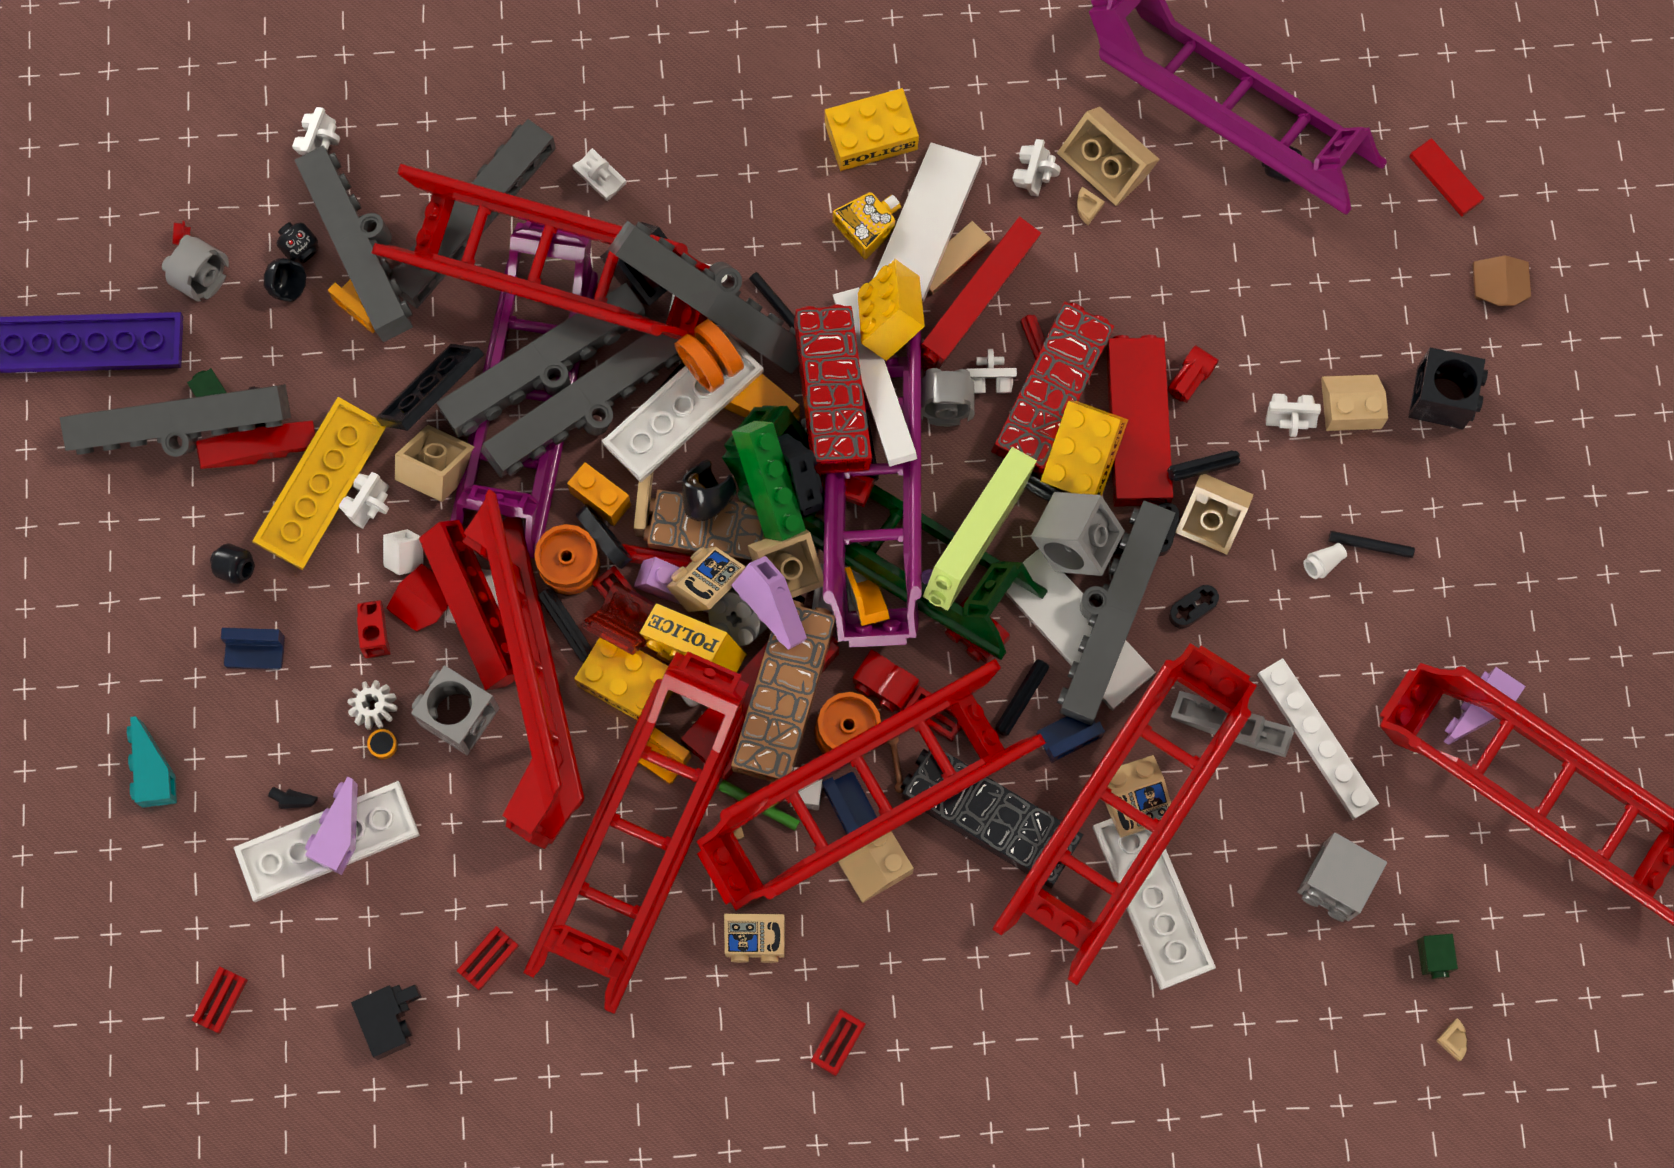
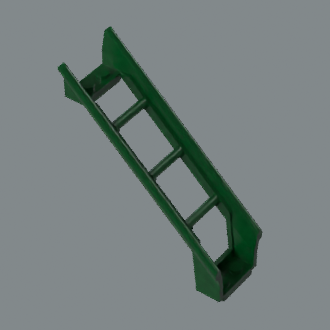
[722,406,1048,660]

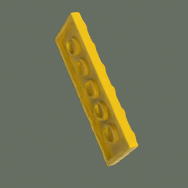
[252,397,386,570]

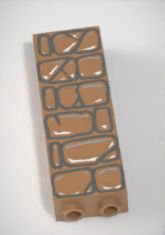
[644,490,824,566]
[731,600,836,782]

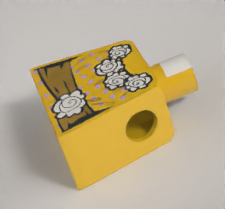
[833,192,901,260]

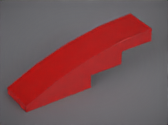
[196,420,315,469]

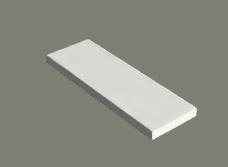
[873,143,982,302]
[602,331,764,483]
[1005,549,1156,711]
[234,781,420,902]
[1092,818,1216,990]

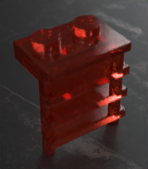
[582,582,656,655]

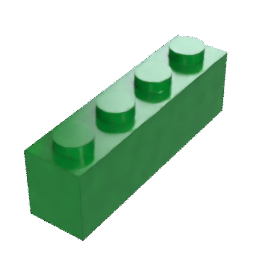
[732,421,806,541]

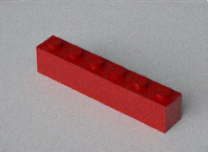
[419,520,515,691]

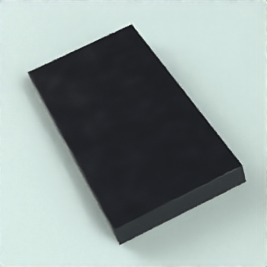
[376,344,484,431]

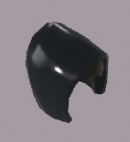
[682,459,737,521]

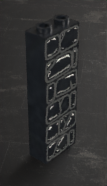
[900,749,1084,889]

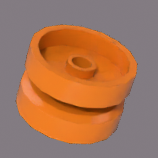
[674,319,744,393]
[534,524,601,595]
[814,692,881,757]

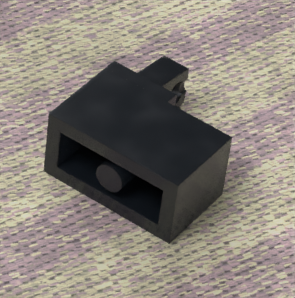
[351,985,422,1060]

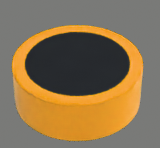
[367,729,398,759]

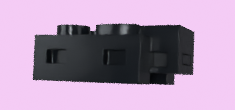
[778,433,824,516]

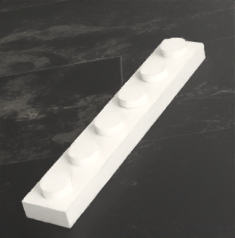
[1258,658,1379,820]

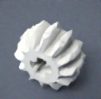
[347,680,397,730]

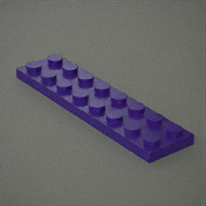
[0,312,183,373]

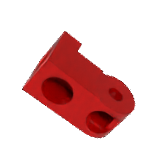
[357,600,391,658]

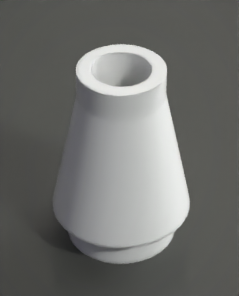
[1303,543,1347,579]

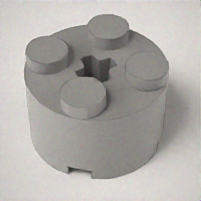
[162,235,229,301]
[921,368,975,427]
[708,587,768,646]

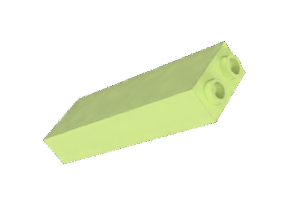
[923,447,1037,611]

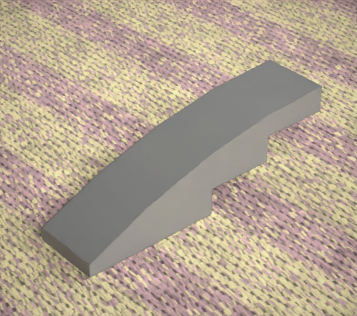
[1171,691,1294,757]

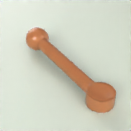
[888,737,904,793]

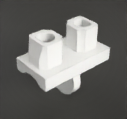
[292,107,340,155]
[1013,139,1061,196]
[573,148,627,201]
[966,349,1017,394]
[1266,394,1321,437]
[339,472,389,529]

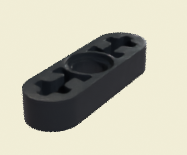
[576,504,632,569]

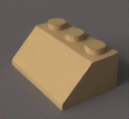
[1057,107,1160,206]

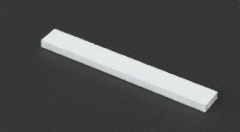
[833,287,917,467]

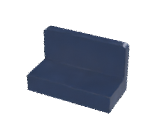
[221,628,285,670]
[1036,716,1105,763]
[822,772,877,835]

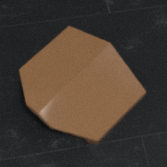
[1473,255,1531,306]

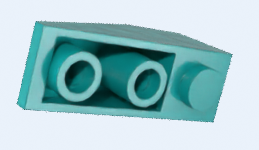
[127,716,177,808]

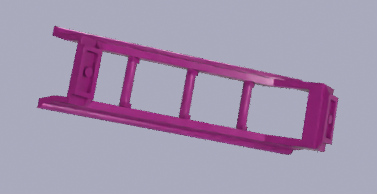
[1089,0,1387,215]
[450,221,598,558]
[823,330,922,647]

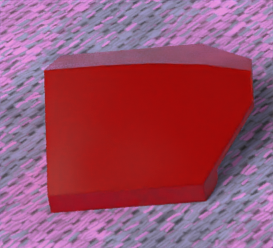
[386,564,448,632]

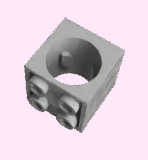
[1031,492,1125,576]
[411,665,500,755]
[1297,832,1387,922]

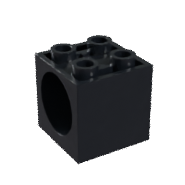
[600,222,668,306]
[1408,347,1488,429]

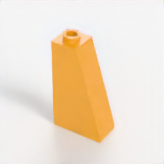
[724,374,800,421]

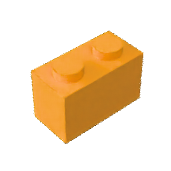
[567,462,631,526]

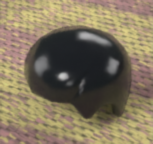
[264,258,306,302]

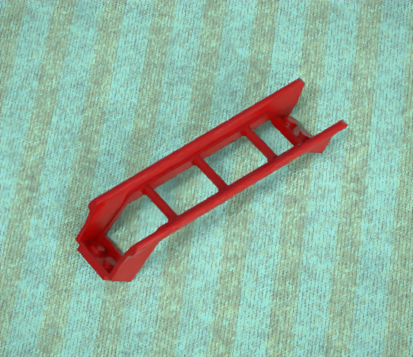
[371,164,710,340]
[462,489,585,849]
[992,643,1257,985]
[523,651,749,1014]
[696,659,1046,911]
[1379,663,1674,926]

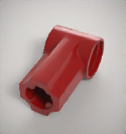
[1167,345,1219,403]

